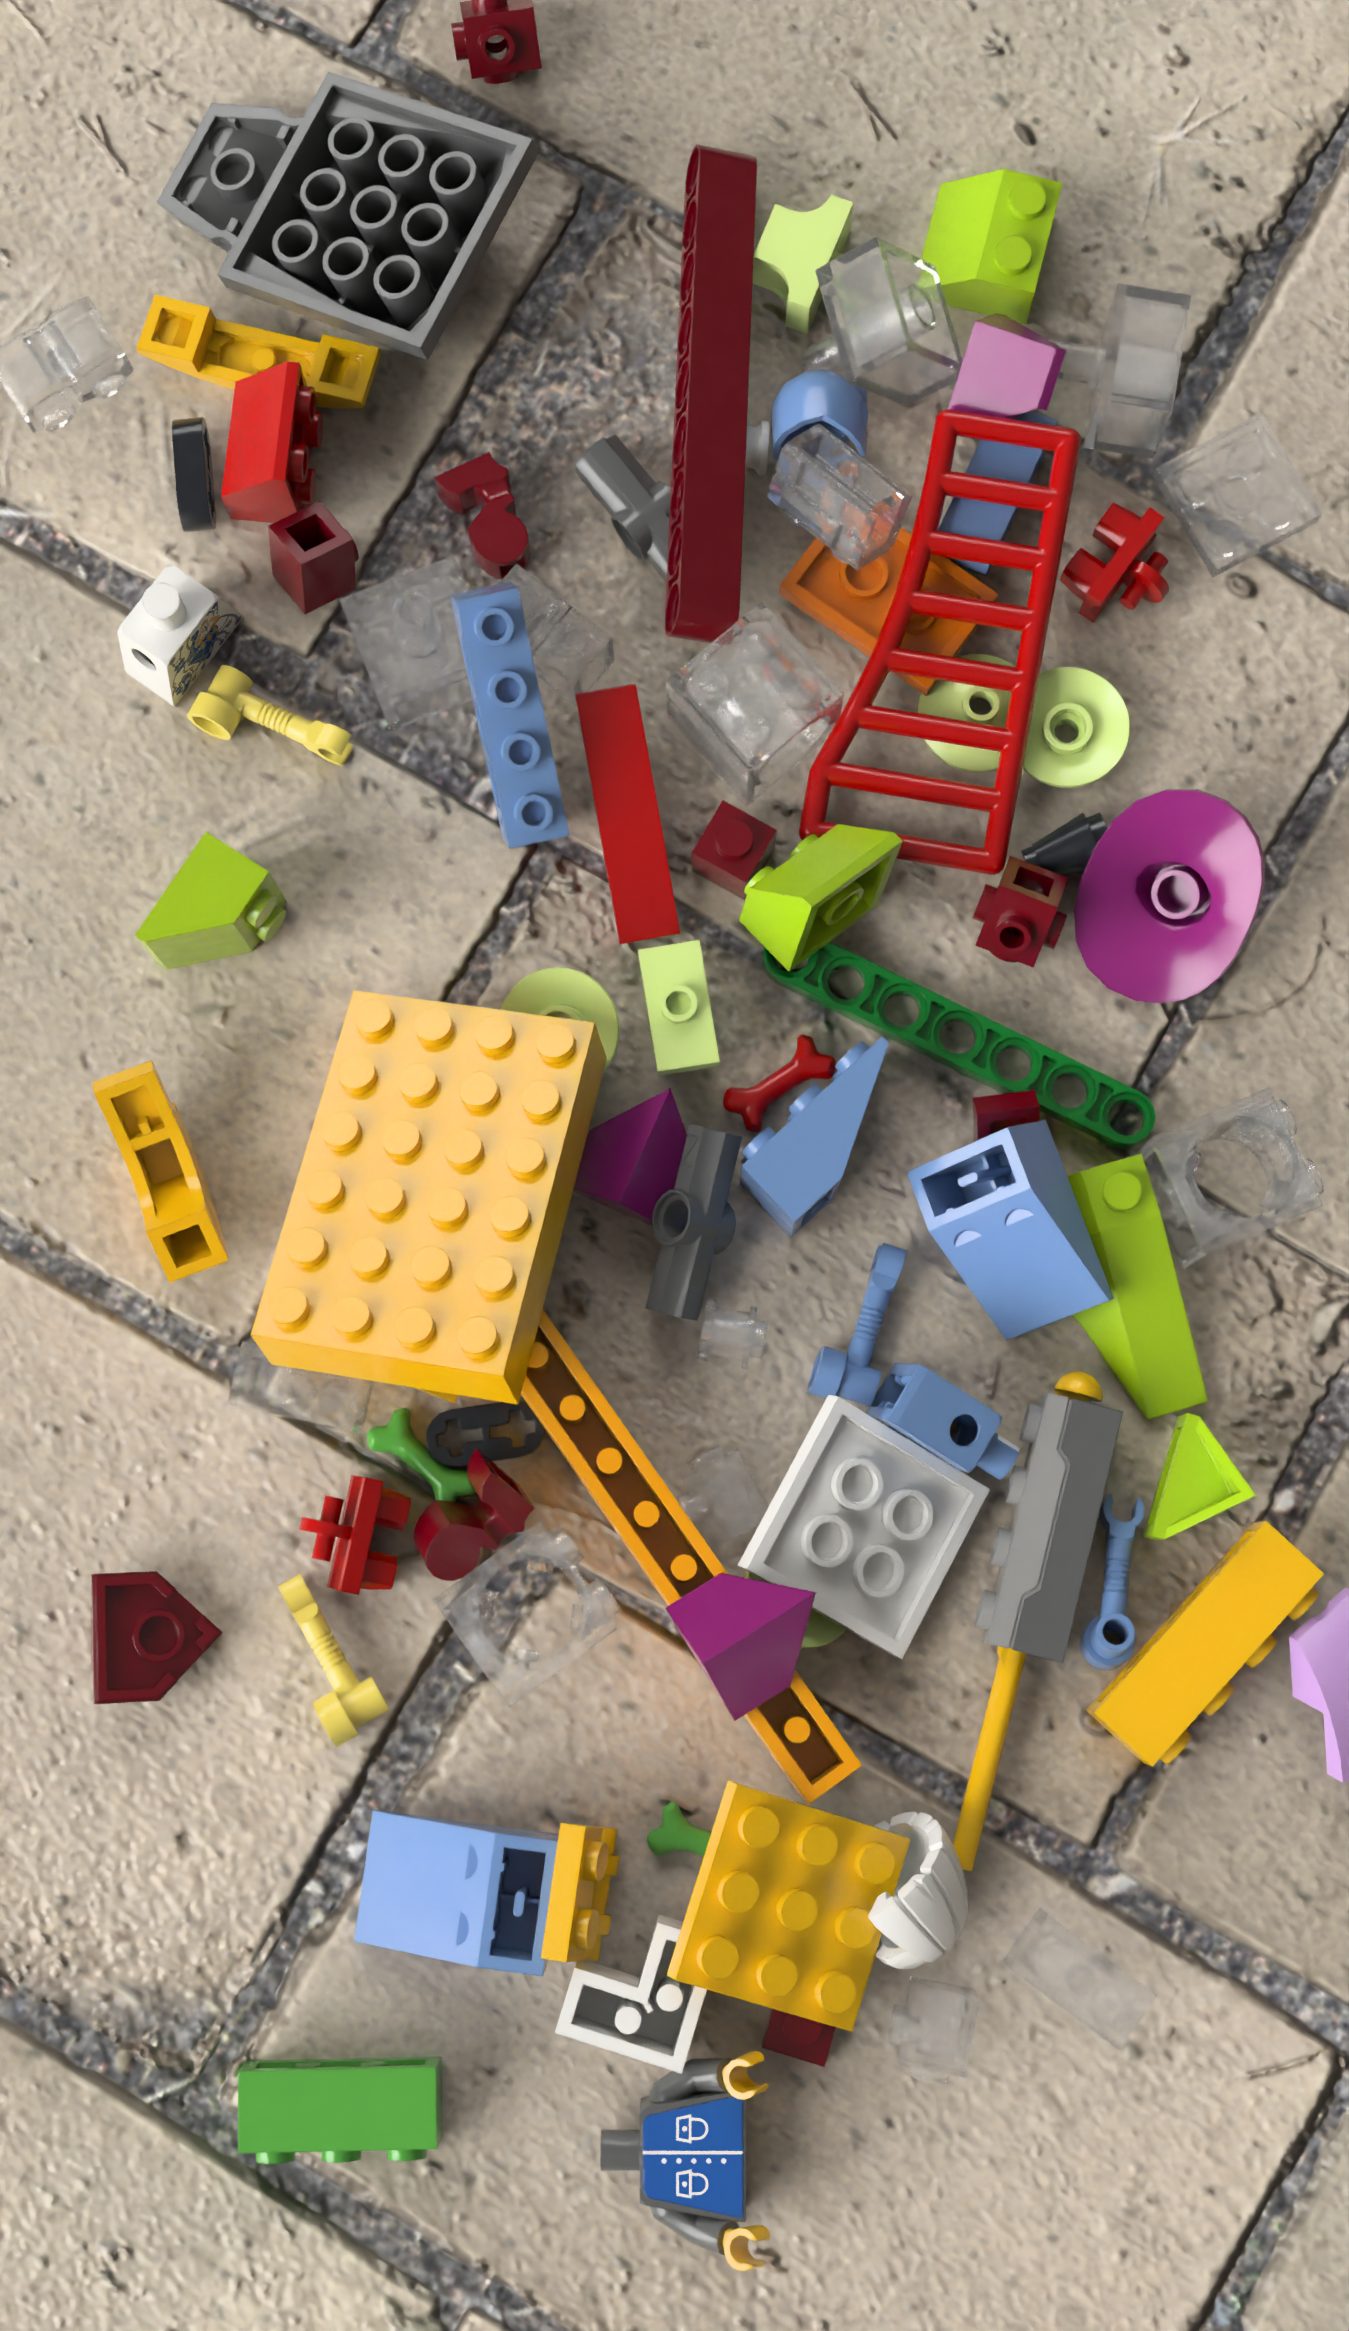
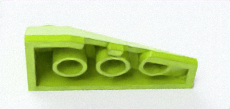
[1067,1153,1208,1420]

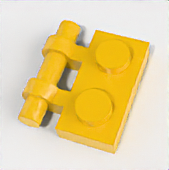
[541,1823,620,1962]

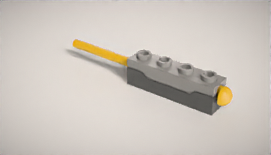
[952,1371,1123,1871]

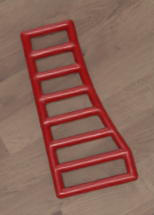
[799,409,1081,875]

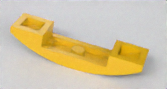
[136,294,382,409]

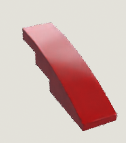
[575,683,680,944]

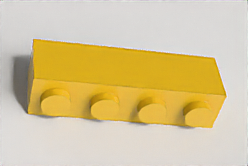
[1086,1521,1324,1767]

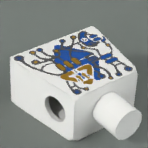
[118,564,243,707]

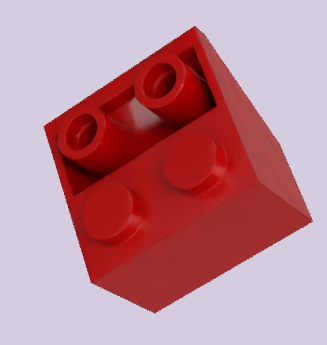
[221,361,323,523]

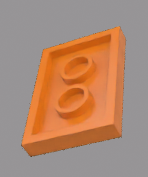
[779,492,999,696]

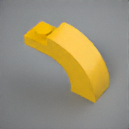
[93,1060,229,1283]

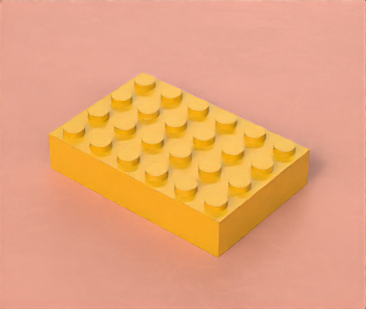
[251,990,607,1405]

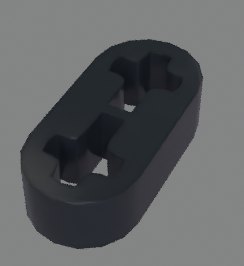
[172,417,216,532]
[426,1401,546,1467]

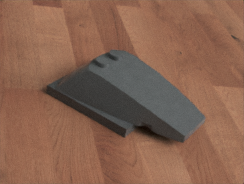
[157,72,539,360]

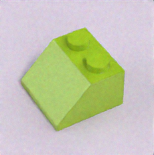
[911,169,1063,325]
[739,824,903,971]
[134,832,287,969]

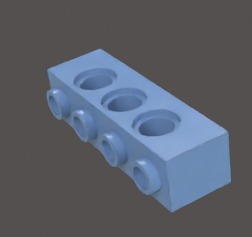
[450,582,570,849]

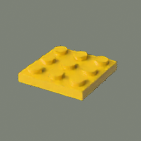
[667,1780,911,2032]

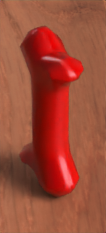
[723,1034,836,1133]

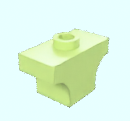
[753,194,853,334]
[638,940,720,1076]

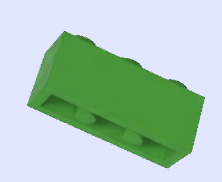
[238,2057,442,2164]

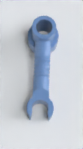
[807,1243,907,1407]
[1080,1493,1145,1670]

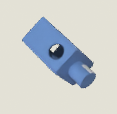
[865,1363,1020,1480]

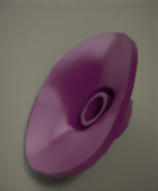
[1074,789,1265,1003]

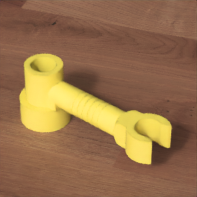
[187,665,354,766]
[277,1574,390,1748]

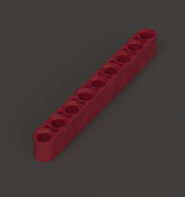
[665,144,757,646]

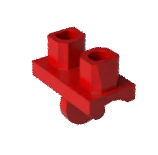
[1060,503,1169,623]
[299,1475,411,1595]

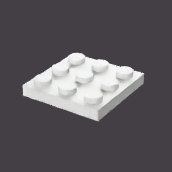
[737,1395,990,1659]

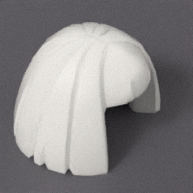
[868,1812,969,1969]

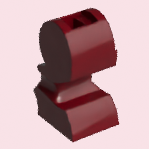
[434,452,531,580]
[413,1448,534,1581]

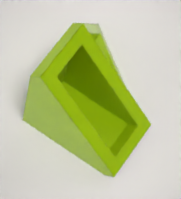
[1142,1413,1256,1541]

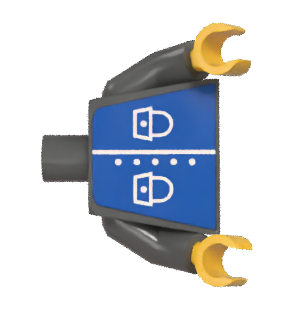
[600,2051,770,2271]

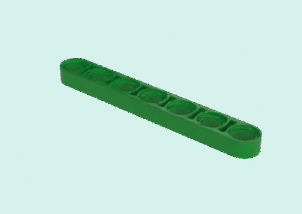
[763,942,1156,1149]

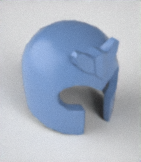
[771,370,868,485]

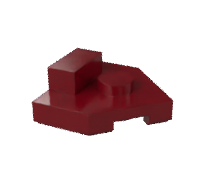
[91,1571,223,1704]

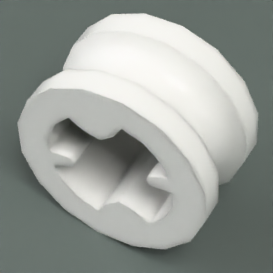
[745,420,769,476]

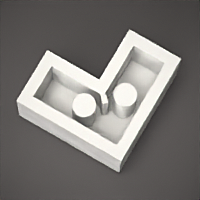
[555,1914,707,2074]

